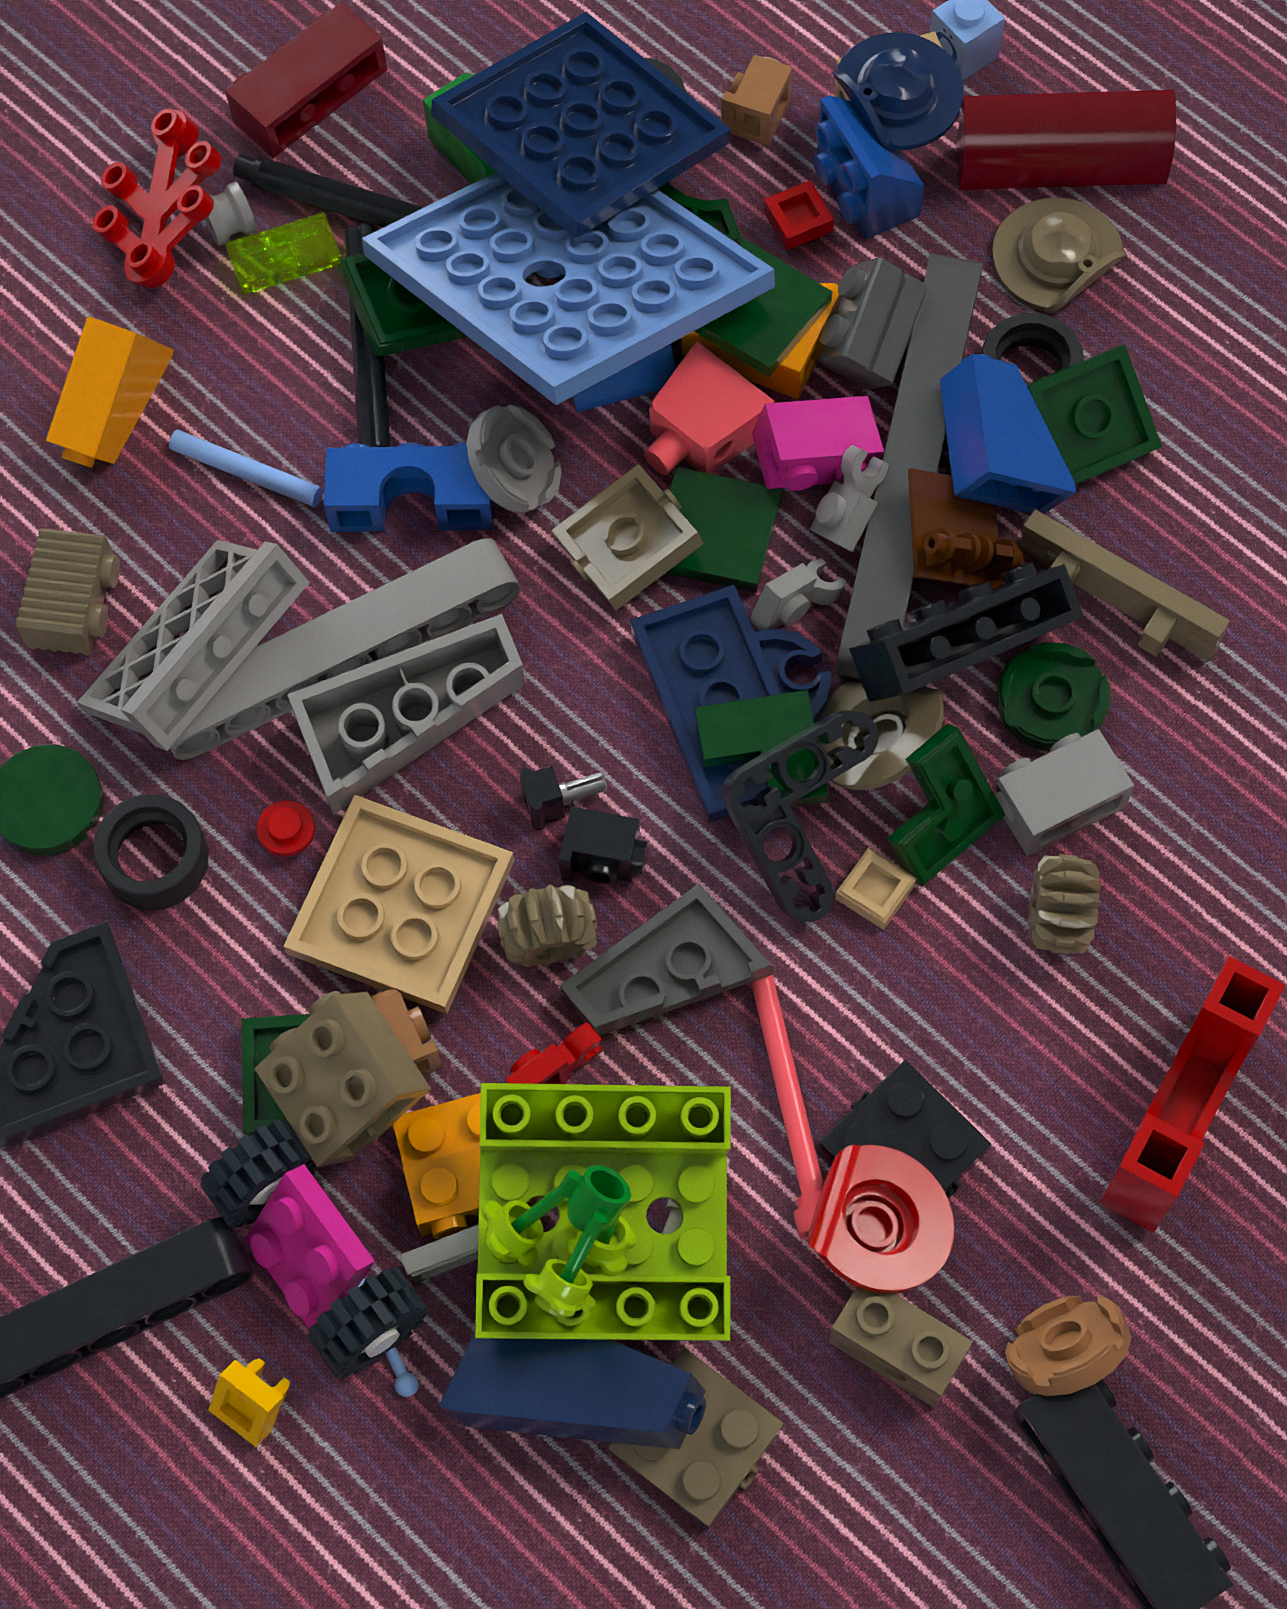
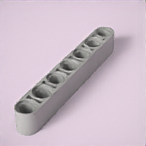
[170,538,521,760]

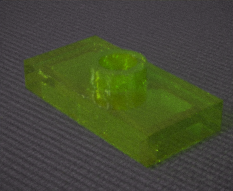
[225,212,341,295]

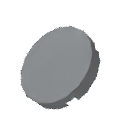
[466,405,562,513]

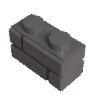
[818,258,927,390]

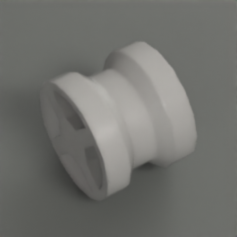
[204,181,257,246]

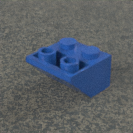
[813,95,924,240]

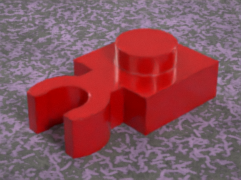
[505,1022,603,1084]

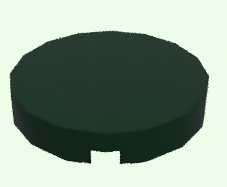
[997,642,1110,751]
[0,744,104,856]

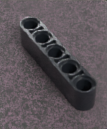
[0,1217,253,1399]

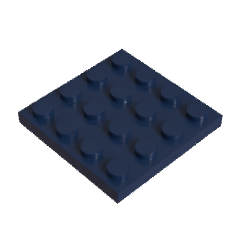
[431,12,731,239]

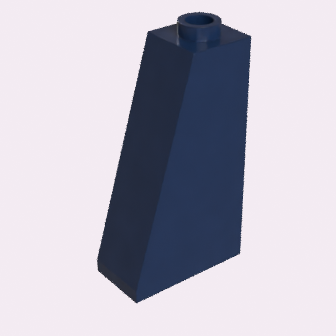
[439,1333,706,1449]

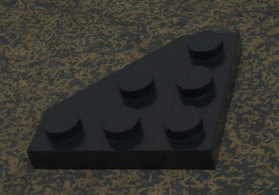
[0,921,166,1148]

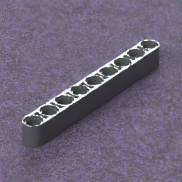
[835,253,983,681]

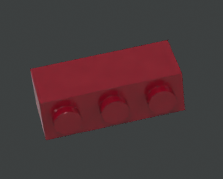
[225,2,388,158]

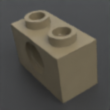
[829,1287,973,1408]

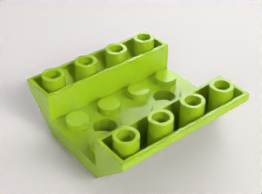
[475,1083,731,1341]

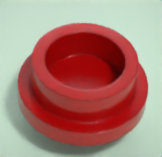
[257,800,315,857]

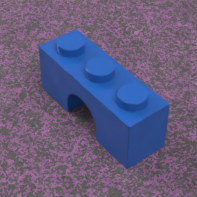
[324,442,494,532]

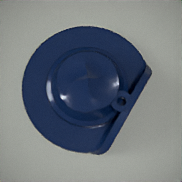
[832,32,964,151]

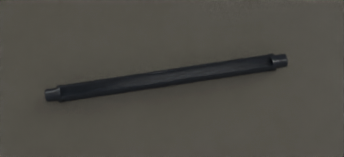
[233,154,565,282]

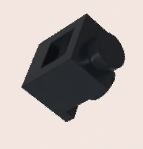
[559,806,649,884]

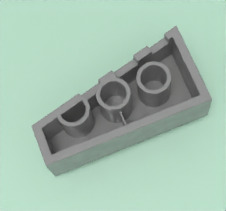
[287,614,524,815]

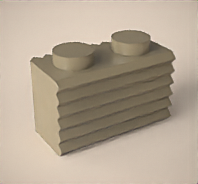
[16,528,120,656]

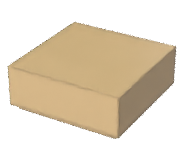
[835,848,917,930]

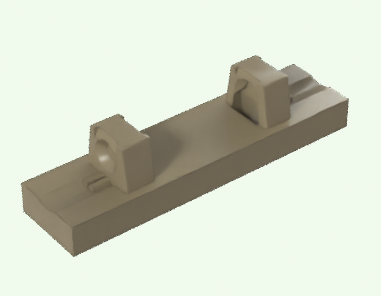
[1019,509,1230,661]

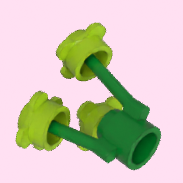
[481,1165,636,1318]

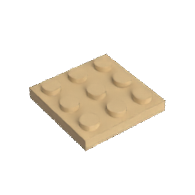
[283,795,515,1014]

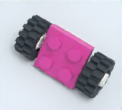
[200,1119,428,1379]

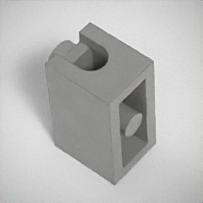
[995,729,1134,856]

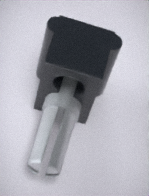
[519,766,607,831]

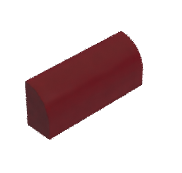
[956,89,1176,190]

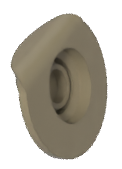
[992,198,1127,314]
[816,681,944,790]

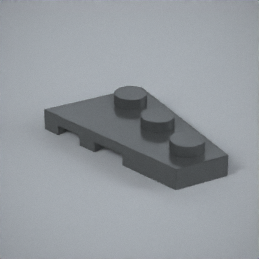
[559,883,773,1036]

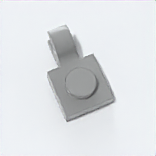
[809,445,889,552]
[749,558,846,631]

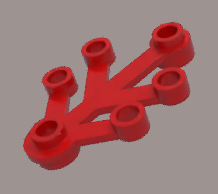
[92,108,222,289]

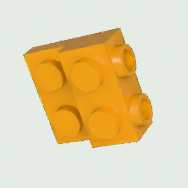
[393,1093,538,1239]

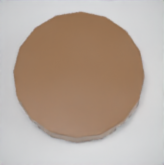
[1005,1295,1132,1396]

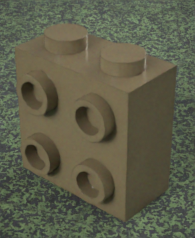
[254,991,431,1167]

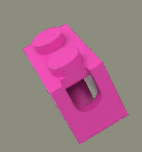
[752,396,884,491]

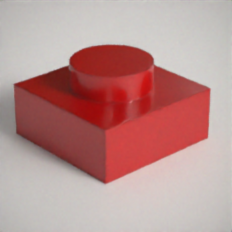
[763,180,834,251]

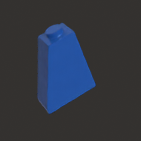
[939,354,1076,514]

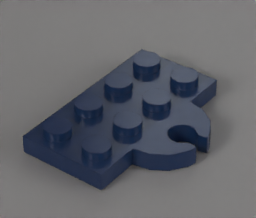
[630,585,831,823]

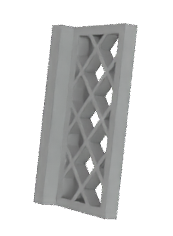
[77,540,310,751]

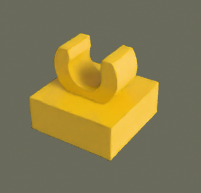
[208,1359,290,1447]

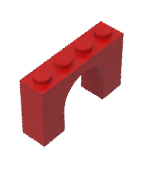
[1099,956,1285,1233]

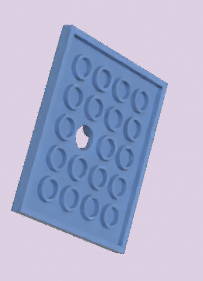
[362,172,775,405]

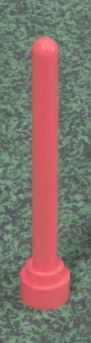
[750,975,824,1240]

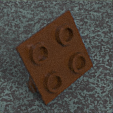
[908,468,1023,589]

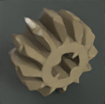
[1027,854,1101,955]
[497,884,598,967]

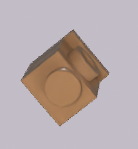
[721,55,793,146]
[371,989,443,1076]

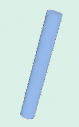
[169,429,323,507]

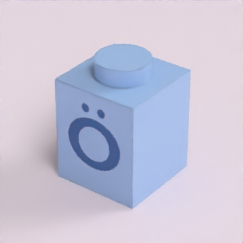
[930,0,1005,80]

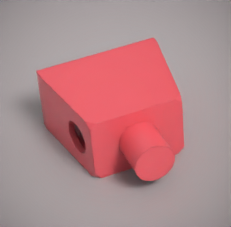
[644,342,775,475]

